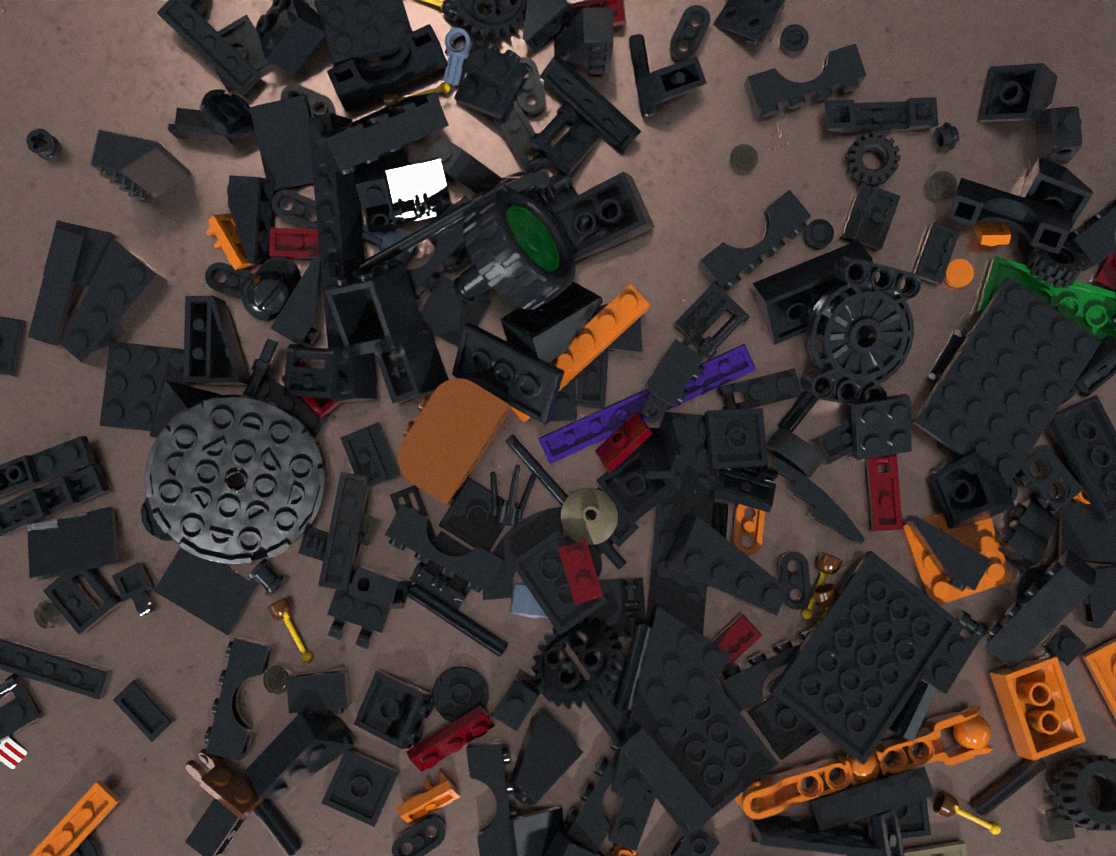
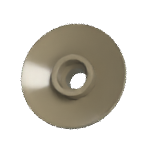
[560,488,618,545]

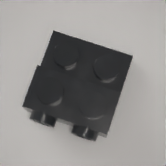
[454,42,528,119]
[354,670,434,749]

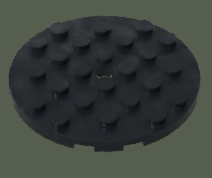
[145,394,325,564]

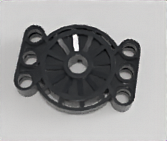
[800,256,921,406]

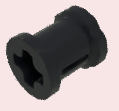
[26,128,62,161]
[247,558,287,596]

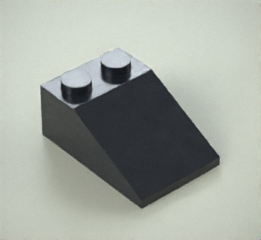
[549,172,654,261]
[500,282,603,363]

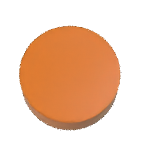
[944,259,974,288]

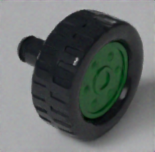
[453,187,576,310]

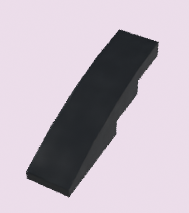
[768,457,865,544]
[0,464,109,537]

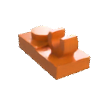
[206,213,256,270]
[396,771,461,825]

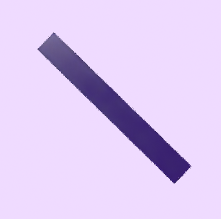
[538,344,756,464]

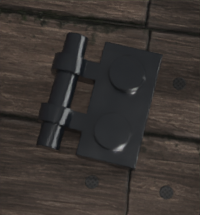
[714,466,778,513]

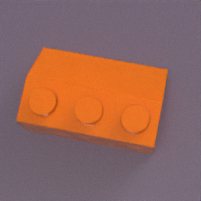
[990,656,1086,761]

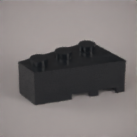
[554,7,614,74]
[183,296,249,386]
[246,712,355,800]

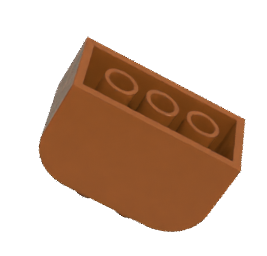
[398,378,511,505]

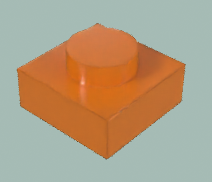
[974,222,1011,246]

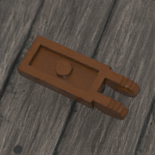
[185,748,264,820]

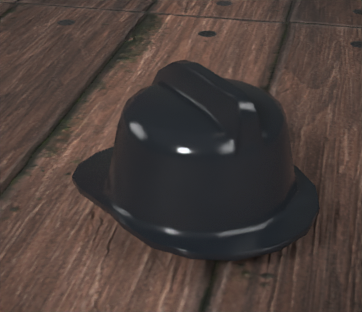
[242,257,301,320]

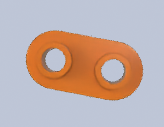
[732,504,765,555]

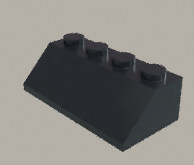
[91,130,190,200]
[753,240,876,344]

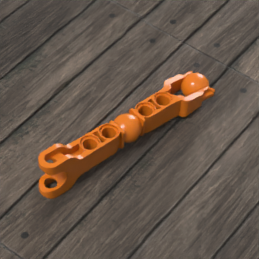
[734,706,993,819]

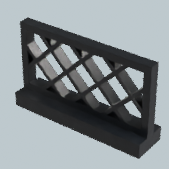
[750,813,882,856]

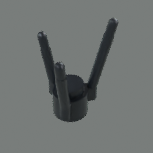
[490,465,536,526]

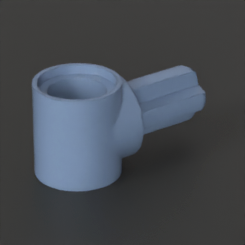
[443,28,475,86]
[362,225,417,265]

